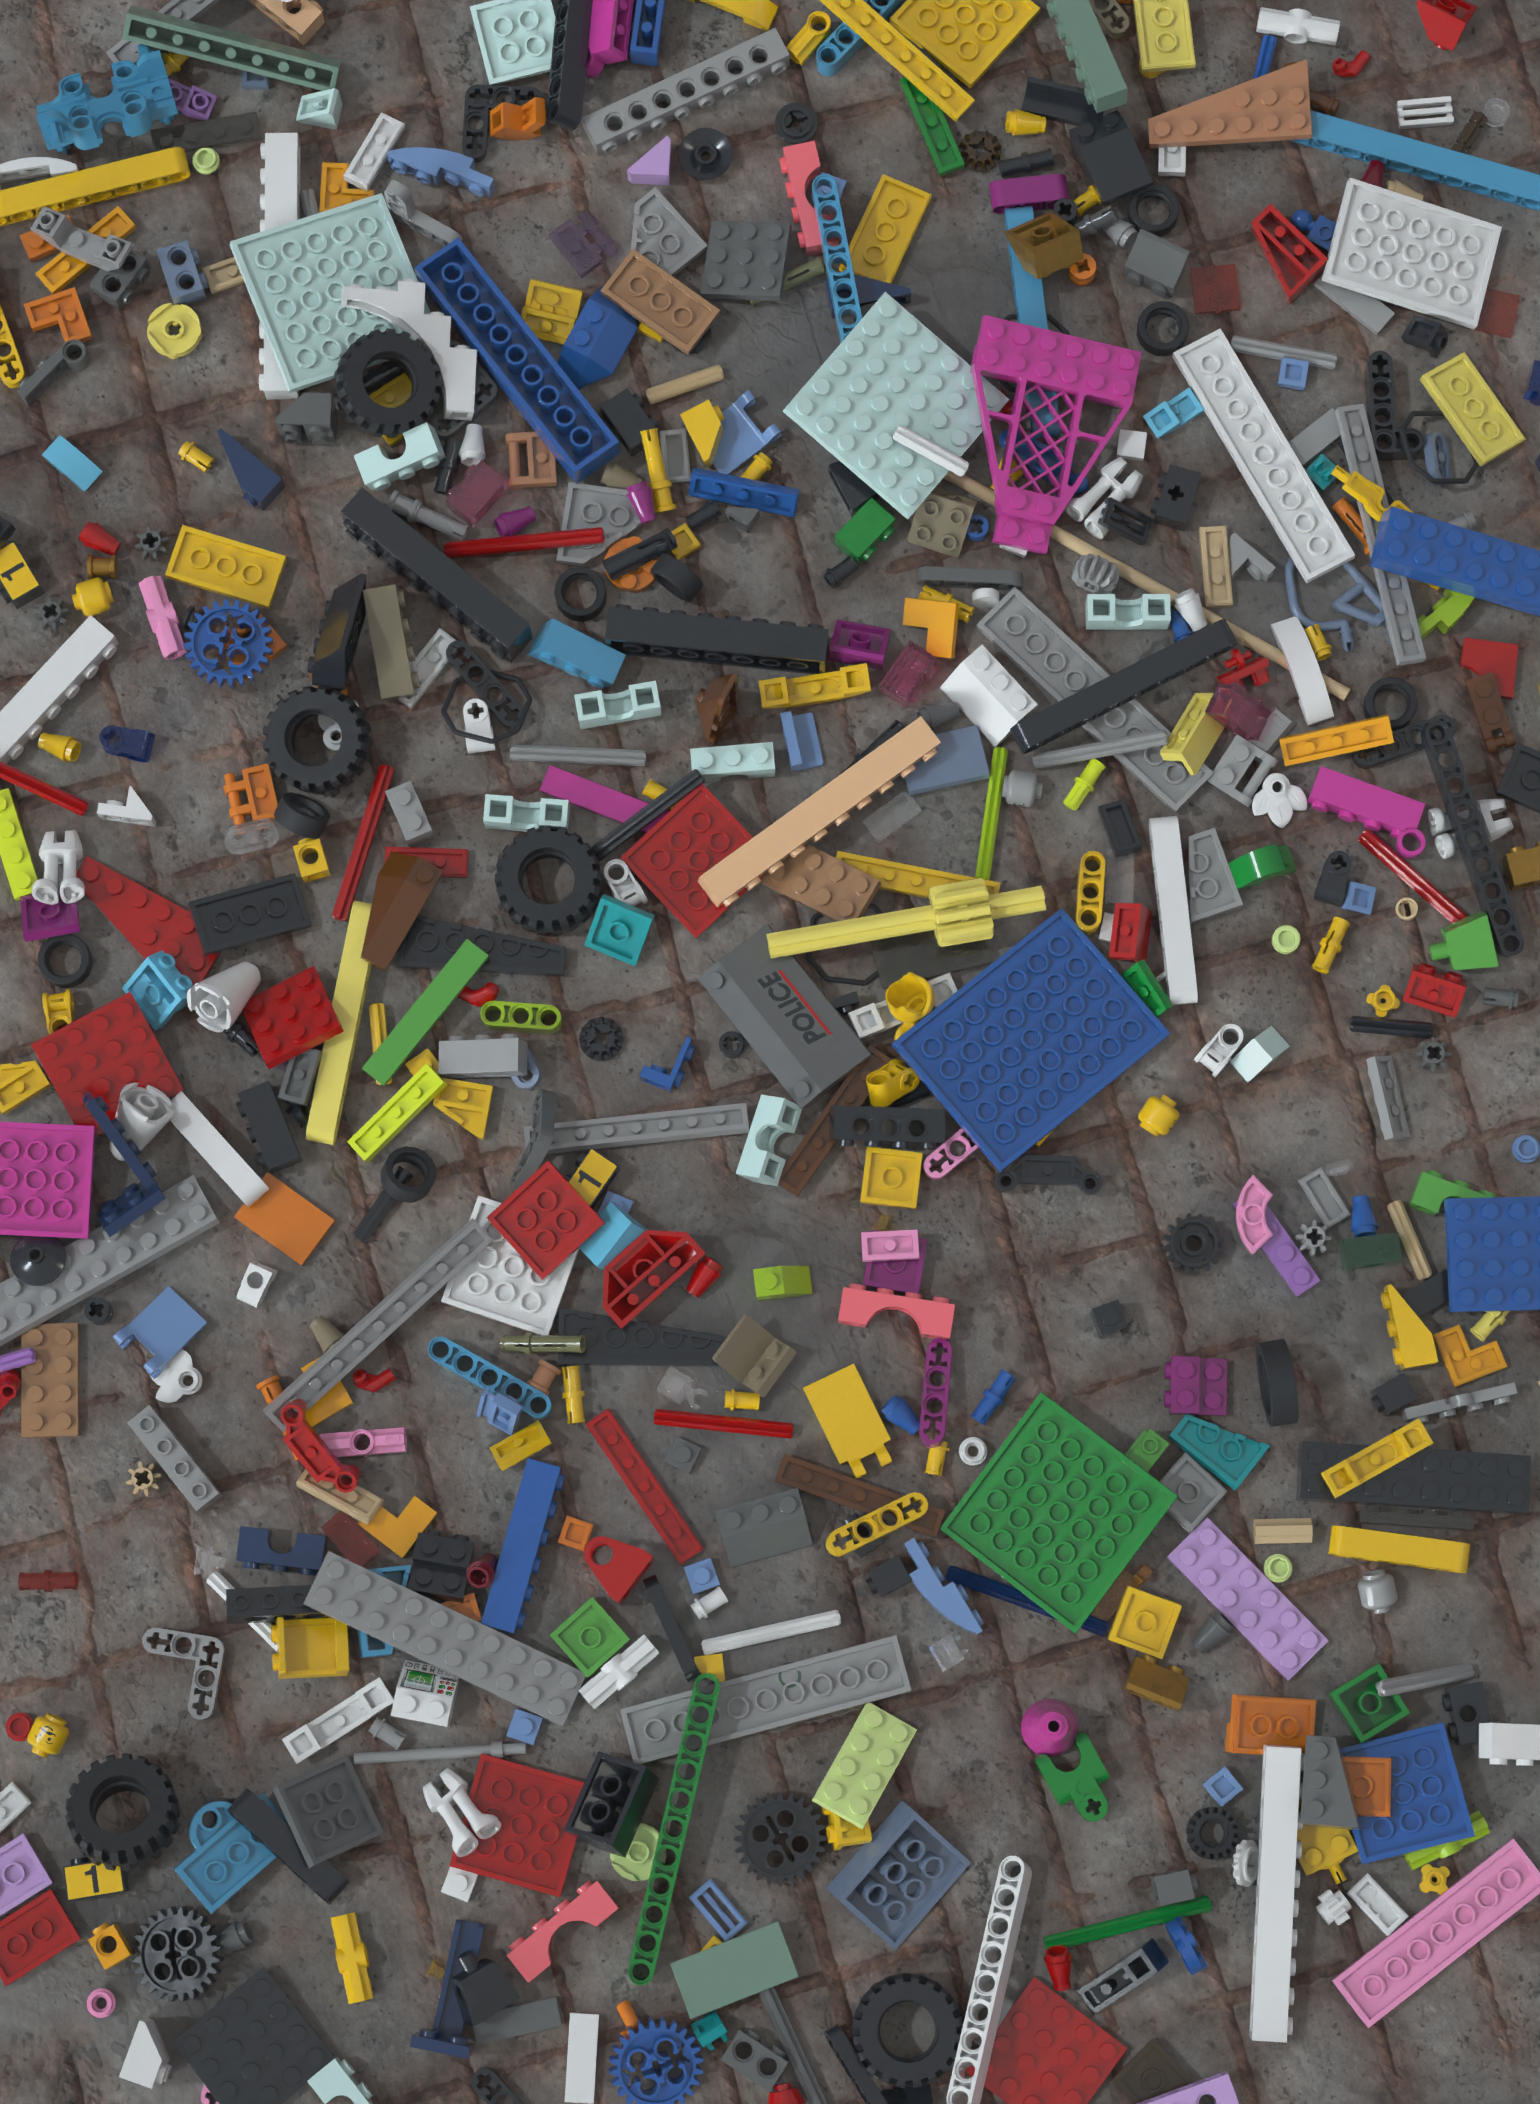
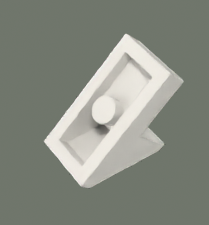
[97,786,156,827]

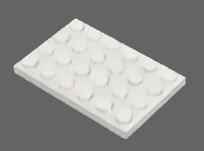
[1322,178,1502,330]

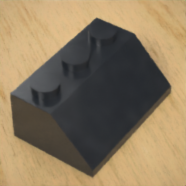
[564,1751,659,1858]

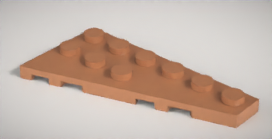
[1148,59,1312,149]

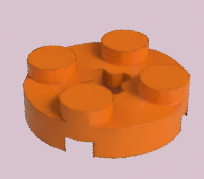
[604,536,658,593]

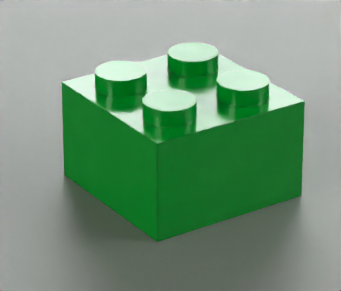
[1327,1663,1410,1744]

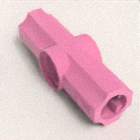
[139,576,187,660]
[320,1427,407,1458]

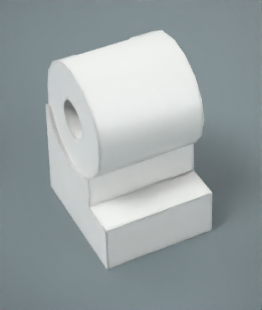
[237,1261,278,1308]

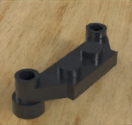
[994,1155,1102,1195]

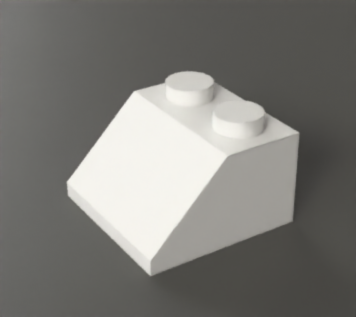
[119,2018,172,2089]

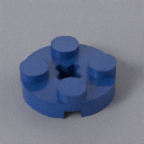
[1165,1915,1207,1975]

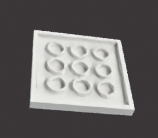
[441,1195,579,1335]

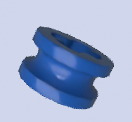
[966,514,989,542]

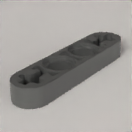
[916,566,1024,591]

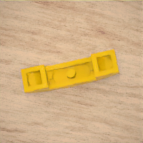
[687,0,778,31]
[758,663,871,709]
[1321,1418,1433,1498]

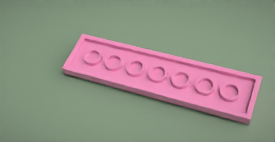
[1331,1838,1540,2028]

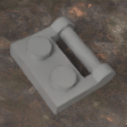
[1207,734,1279,808]

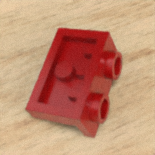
[1402,963,1467,1018]

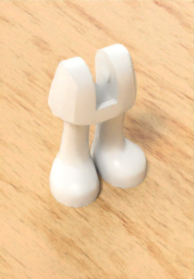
[1064,457,1143,539]
[1427,799,1514,859]
[32,830,85,905]
[423,1768,502,1857]

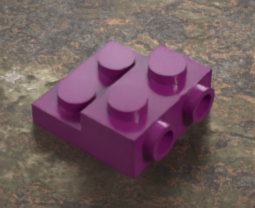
[1164,1356,1227,1416]

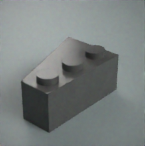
[1300,1735,1363,1831]

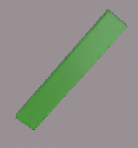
[362,939,489,1087]

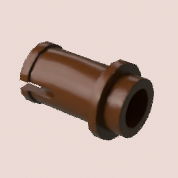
[1309,90,1340,116]

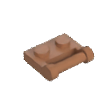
[505,432,557,490]

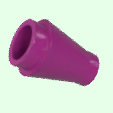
[626,481,657,524]
[494,506,536,537]

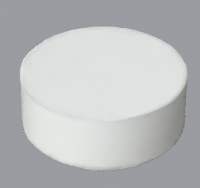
[972,588,999,608]

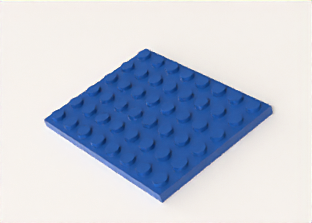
[892,908,1170,1173]

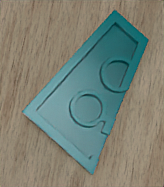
[1168,1414,1270,1491]

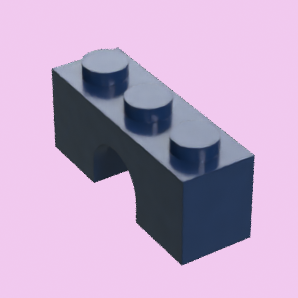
[236,1526,328,1576]

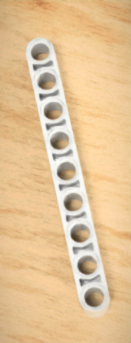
[947,1856,1032,2104]

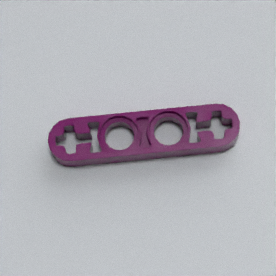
[919,1338,953,1448]

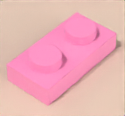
[861,1229,919,1262]

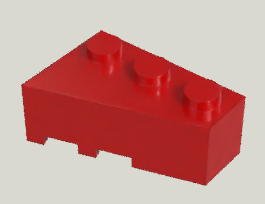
[1251,203,1328,305]

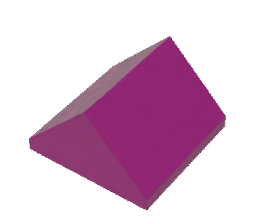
[829,619,891,670]

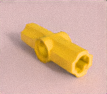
[331,1912,374,2004]

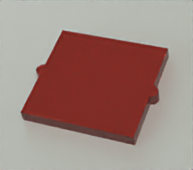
[1190,263,1240,315]
[1464,288,1520,338]

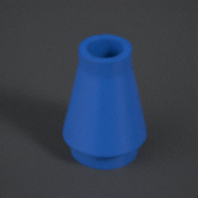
[1351,1195,1379,1239]
[881,1394,920,1436]

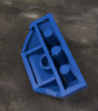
[557,285,638,390]

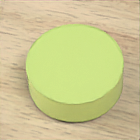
[1272,925,1300,954]

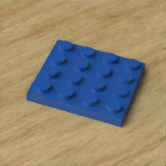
[1444,1197,1540,1312]
[1342,1722,1475,1865]

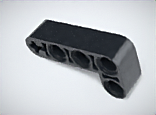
[1364,351,1424,461]

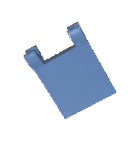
[713,390,783,475]
[113,1286,208,1379]

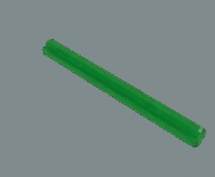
[1043,1896,1212,1950]

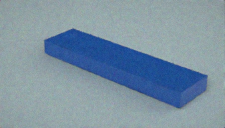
[688,467,800,518]

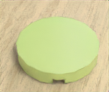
[610,1823,667,1881]

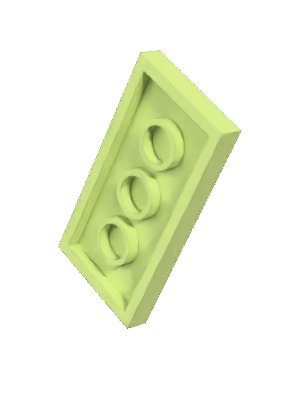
[812,1702,917,1829]

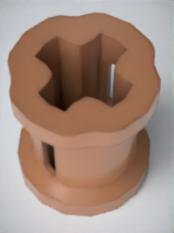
[526,1359,562,1396]

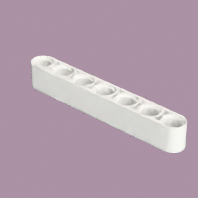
[1149,816,1198,1005]

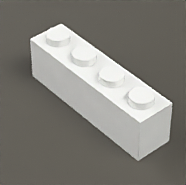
[1479,1723,1540,1766]

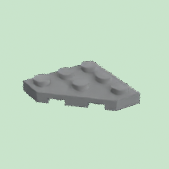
[631,187,708,277]
[556,482,643,567]

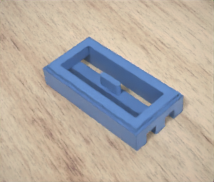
[689,1878,748,1941]

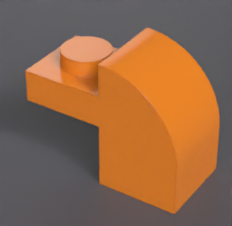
[490,97,546,140]

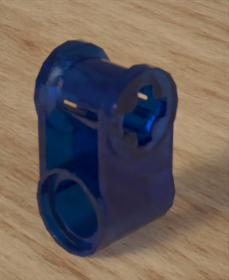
[99,725,155,763]

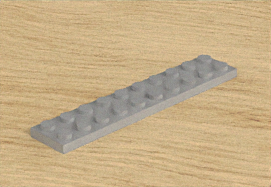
[976,587,1214,813]
[0,1175,220,1346]
[303,1551,586,1726]
[620,1635,911,1764]

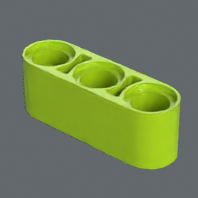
[480,1001,562,1034]

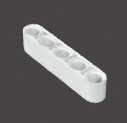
[170,1091,269,1208]

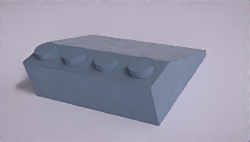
[826,1801,971,1951]

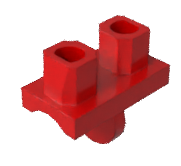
[1216,648,1270,697]

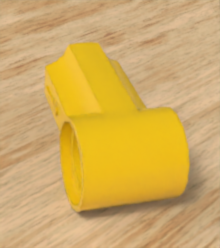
[786,11,831,65]

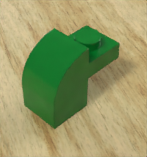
[1228,844,1297,889]

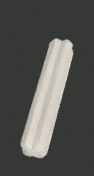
[893,425,969,476]

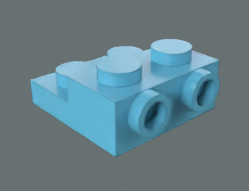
[122,950,192,1031]

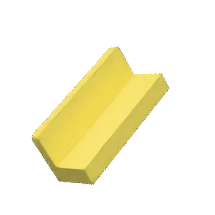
[1160,693,1230,775]

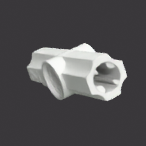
[1256,7,1340,46]
[579,1635,660,1710]

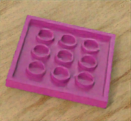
[0,1122,96,1239]

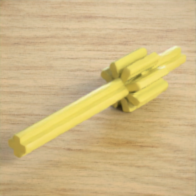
[766,878,1046,959]

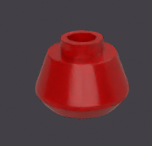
[767,2082,806,2104]

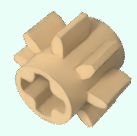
[126,1461,163,1497]

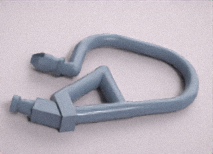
[1284,557,1392,652]

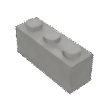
[438,1034,528,1079]

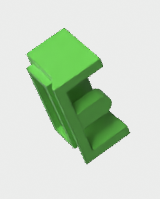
[1125,1429,1169,1472]

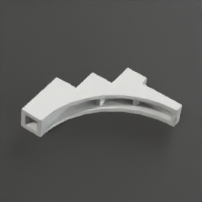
[341,278,477,421]

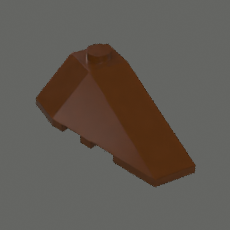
[695,673,739,747]
[361,852,443,972]

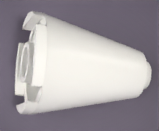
[186,962,261,1033]
[109,1083,174,1161]

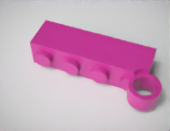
[586,0,634,78]
[1307,766,1426,859]

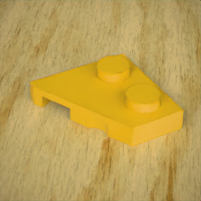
[0,1061,52,1115]
[433,1078,493,1140]

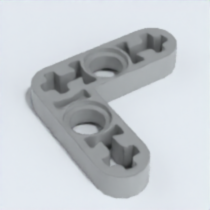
[384,180,463,247]
[142,1628,226,1720]

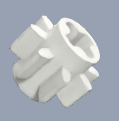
[1316,1889,1352,1926]

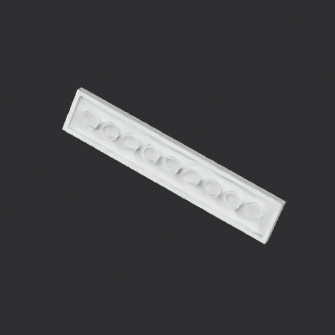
[1172,328,1355,584]

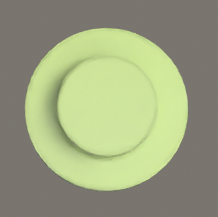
[193,148,220,175]
[1263,1554,1292,1583]

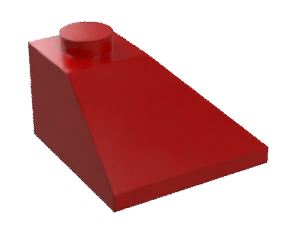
[1416,0,1477,51]

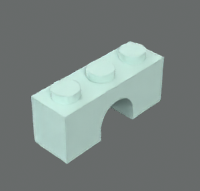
[354,422,446,491]
[1085,594,1171,630]
[574,681,661,729]
[690,742,775,782]
[483,794,570,832]
[736,1095,802,1186]
[307,2057,374,2104]

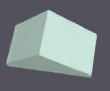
[296,88,343,130]
[1230,1026,1290,1083]

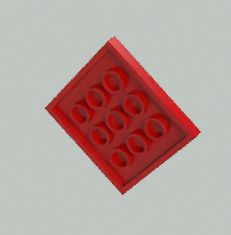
[620,784,768,939]
[31,991,184,1137]
[449,1754,585,1897]
[965,1977,1128,2104]

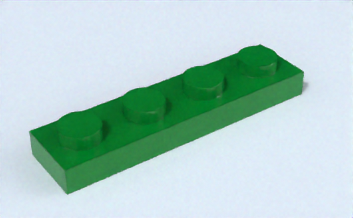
[899,77,965,177]

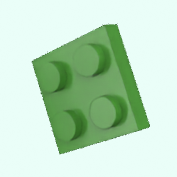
[550,1597,630,1678]

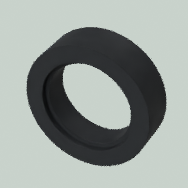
[1256,1339,1299,1427]

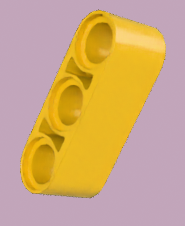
[1075,851,1105,935]

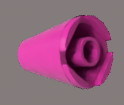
[1021,1699,1078,1757]

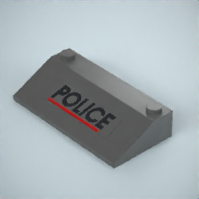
[698,925,872,1109]

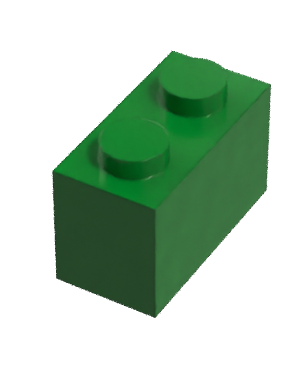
[834,497,895,565]

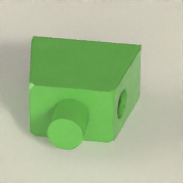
[1429,911,1499,970]

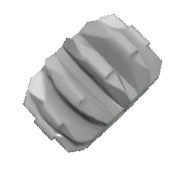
[1072,554,1120,594]

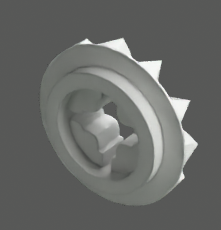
[1232,1840,1258,1887]

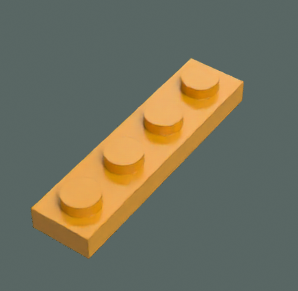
[35,206,137,294]
[1279,714,1394,766]

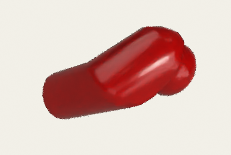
[1332,50,1371,77]
[457,982,499,1007]
[352,1368,396,1393]

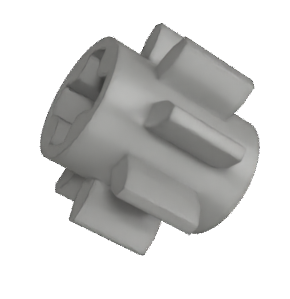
[1295,1220,1331,1257]

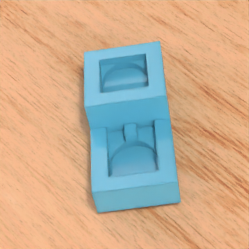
[1143,388,1205,439]
[42,435,103,492]

